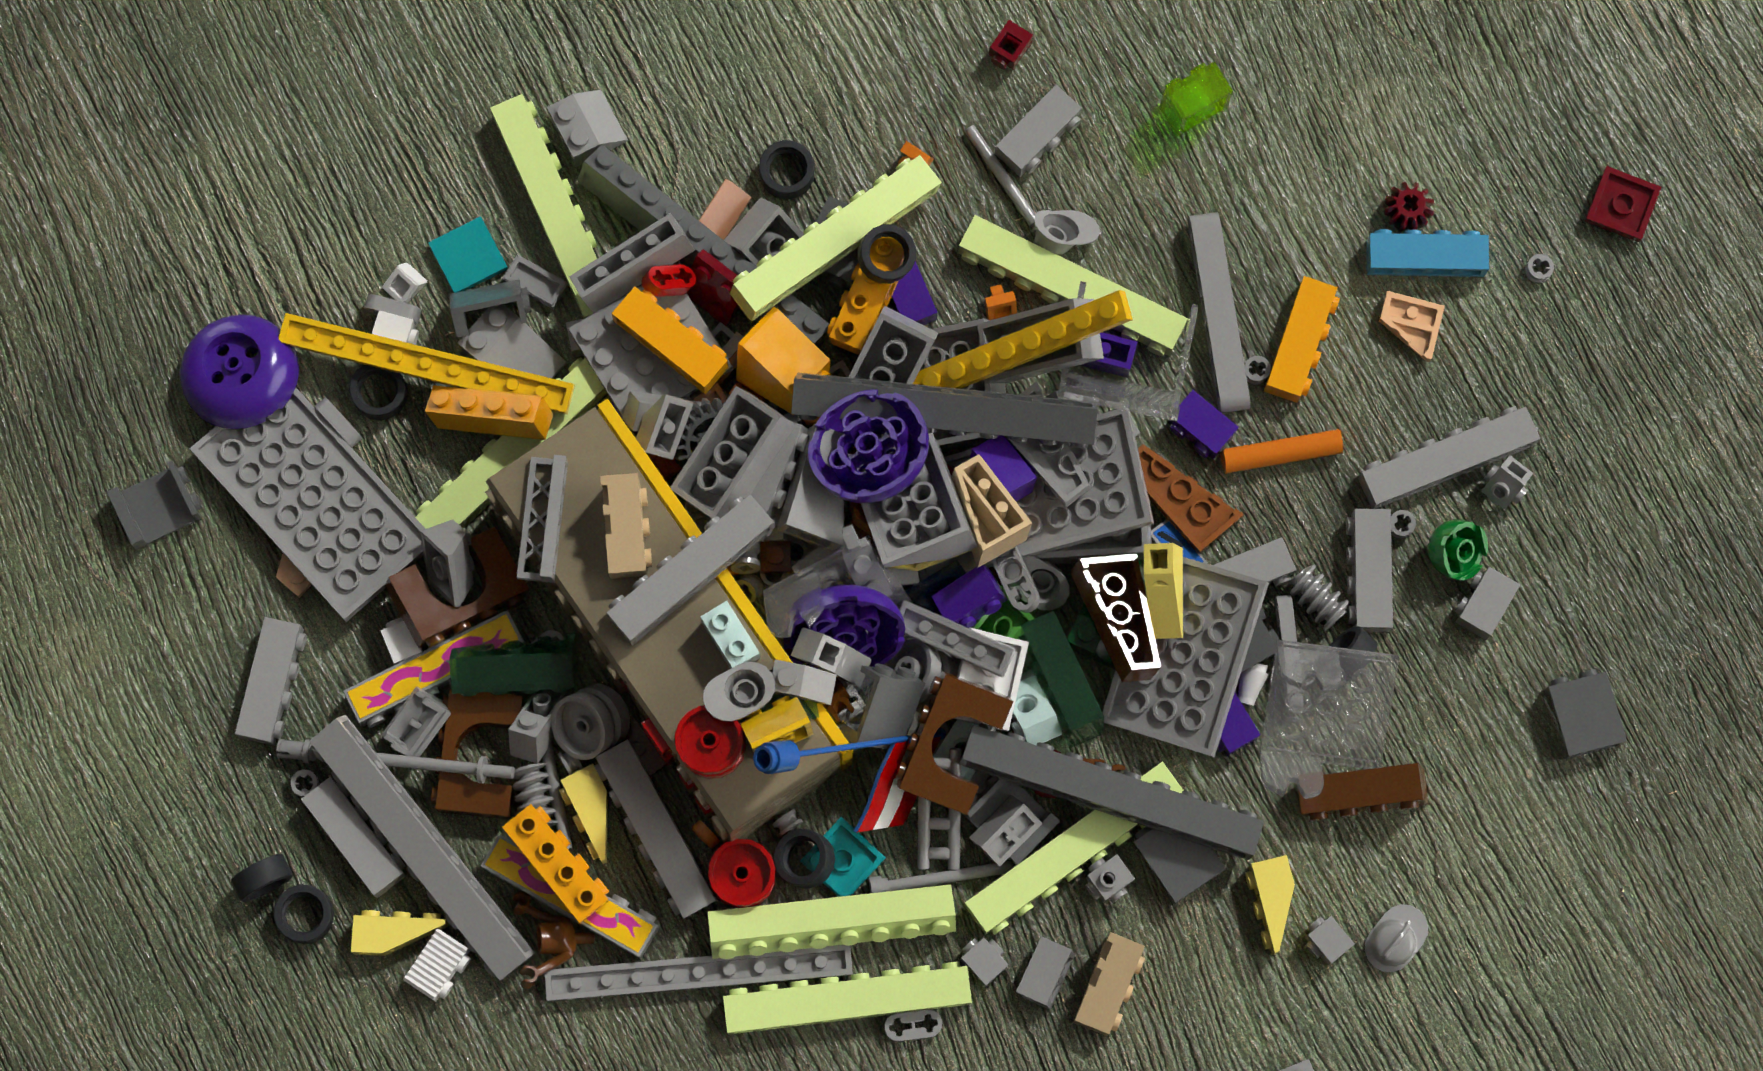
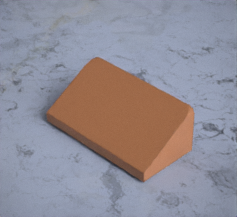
[699,179,752,240]

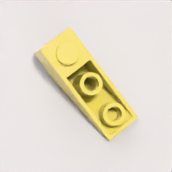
[1144,543,1183,639]
[559,764,608,864]
[1245,855,1295,955]
[351,910,448,956]

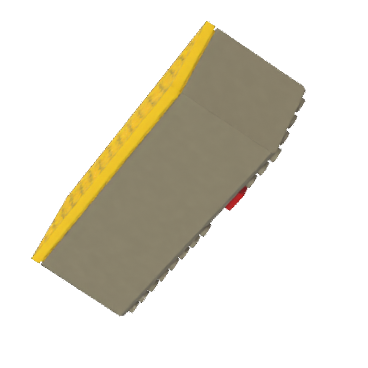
[485,398,853,843]

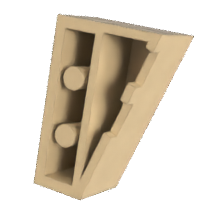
[952,454,1032,568]
[600,473,653,579]
[1073,932,1145,1036]

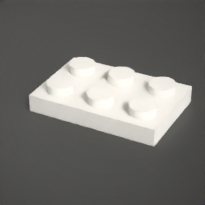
[953,628,1029,731]

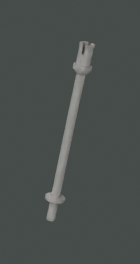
[276,739,515,784]

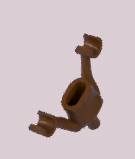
[513,892,594,989]

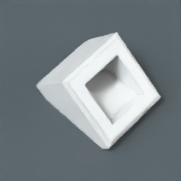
[382,263,427,303]

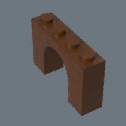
[385,527,529,648]
[894,671,1014,815]
[431,688,525,820]

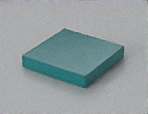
[428,216,508,293]
[800,817,886,897]

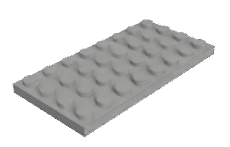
[189,387,425,622]
[919,407,1154,585]

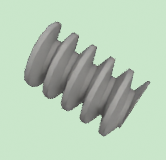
[1284,564,1349,632]
[512,763,558,826]

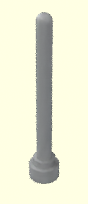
[868,861,1014,893]

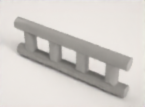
[917,748,962,870]

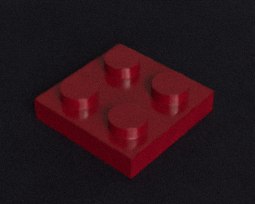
[1585,166,1662,243]
[687,249,739,326]

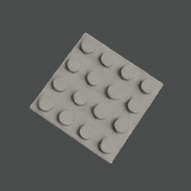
[568,277,733,430]

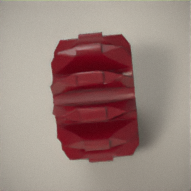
[1384,182,1434,232]

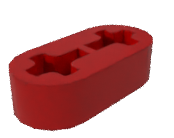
[641,264,696,297]

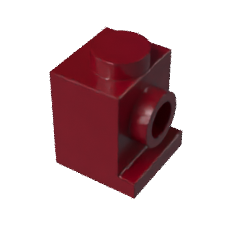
[989,20,1033,70]

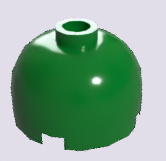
[1428,519,1488,581]

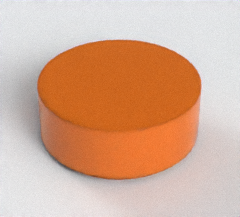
[692,820,720,849]

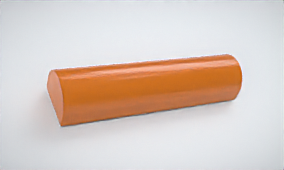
[1220,429,1343,474]

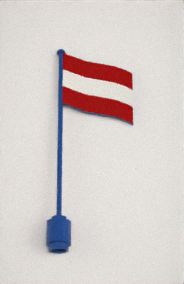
[753,728,946,833]

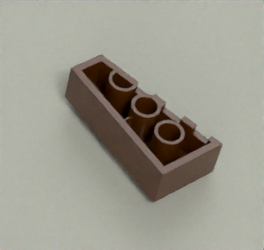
[1070,554,1161,682]
[1297,763,1429,821]

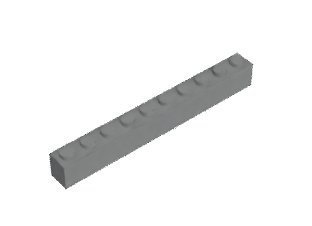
[309,715,535,981]

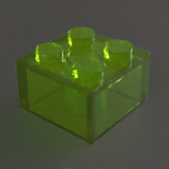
[1159,61,1233,137]

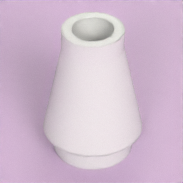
[1238,663,1269,706]

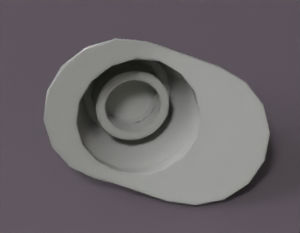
[1033,210,1100,255]
[1005,556,1070,611]
[703,662,775,722]
[1365,904,1428,972]

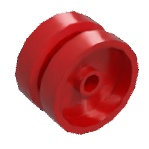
[675,705,746,779]
[708,839,776,909]

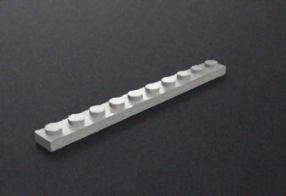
[545,945,853,1002]

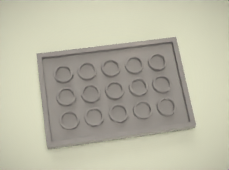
[1100,557,1269,757]

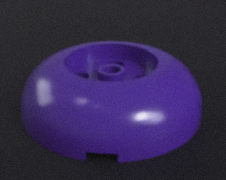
[180,315,299,429]
[808,389,929,503]
[783,585,906,669]

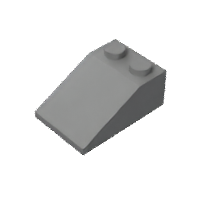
[457,304,567,379]

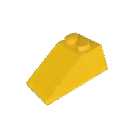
[740,696,814,753]

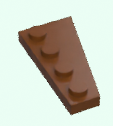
[1138,444,1244,554]

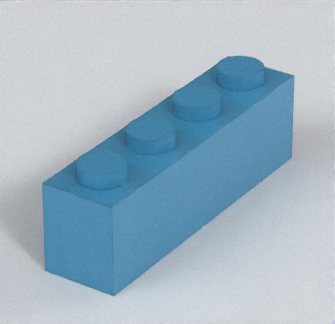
[1366,229,1489,277]

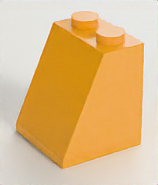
[736,307,831,415]

